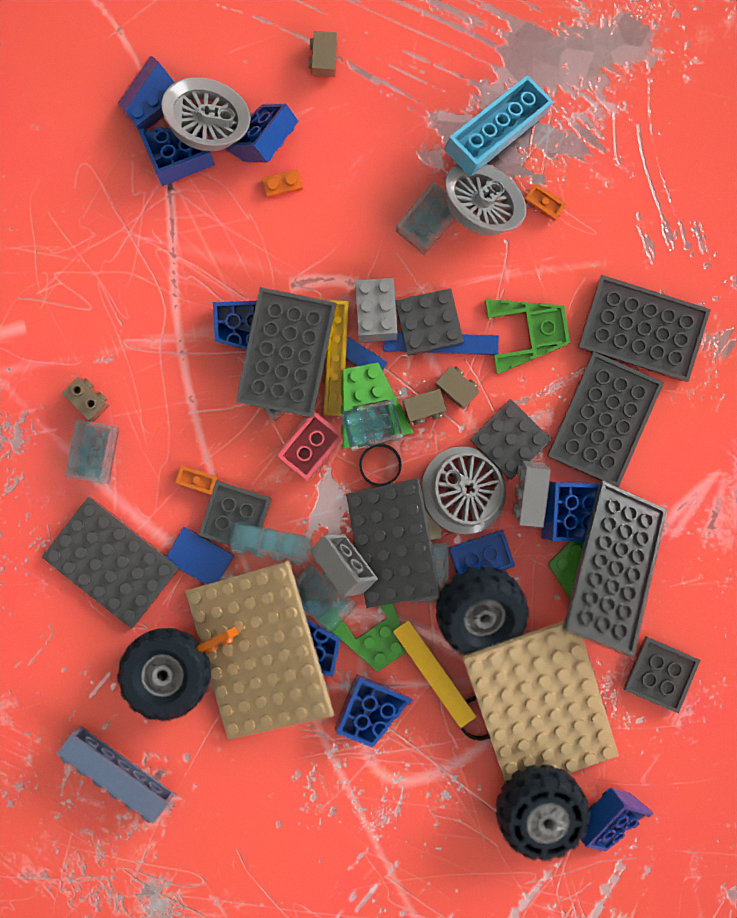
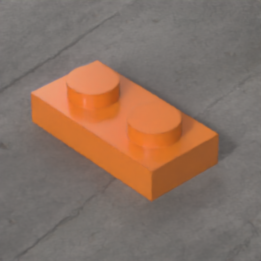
[262,169,303,198]
[525,183,567,221]
[175,465,218,495]
[196,627,239,654]

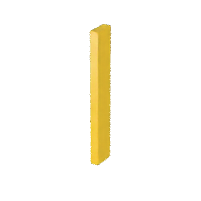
[324,300,349,416]
[393,620,476,728]

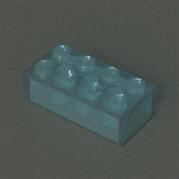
[227,521,313,565]

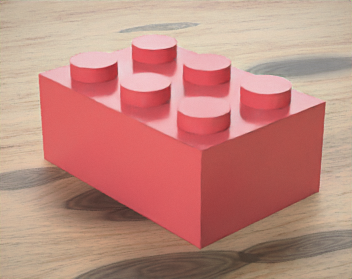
[277,411,342,481]

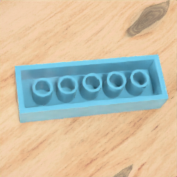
[443,75,554,177]

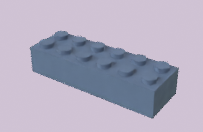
[57,726,175,824]

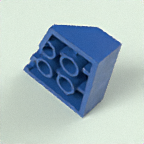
[118,55,175,130]
[225,104,299,163]
[138,126,215,186]
[213,301,257,350]
[541,481,599,541]
[306,619,341,677]
[334,674,413,748]
[580,787,654,851]

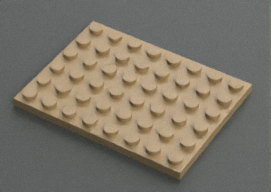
[185,561,334,740]
[463,621,619,782]

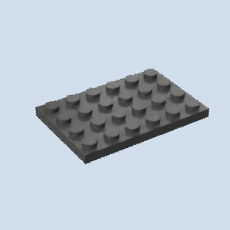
[578,275,711,382]
[236,287,337,418]
[547,352,664,487]
[346,478,441,608]
[42,496,180,629]

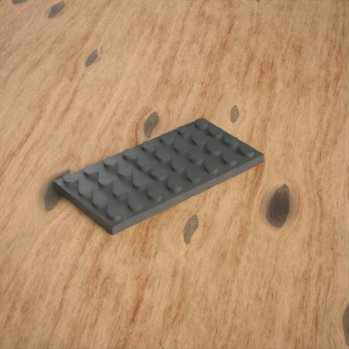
[562,481,668,657]

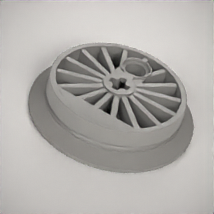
[162,77,251,151]
[445,164,526,236]
[421,446,506,535]

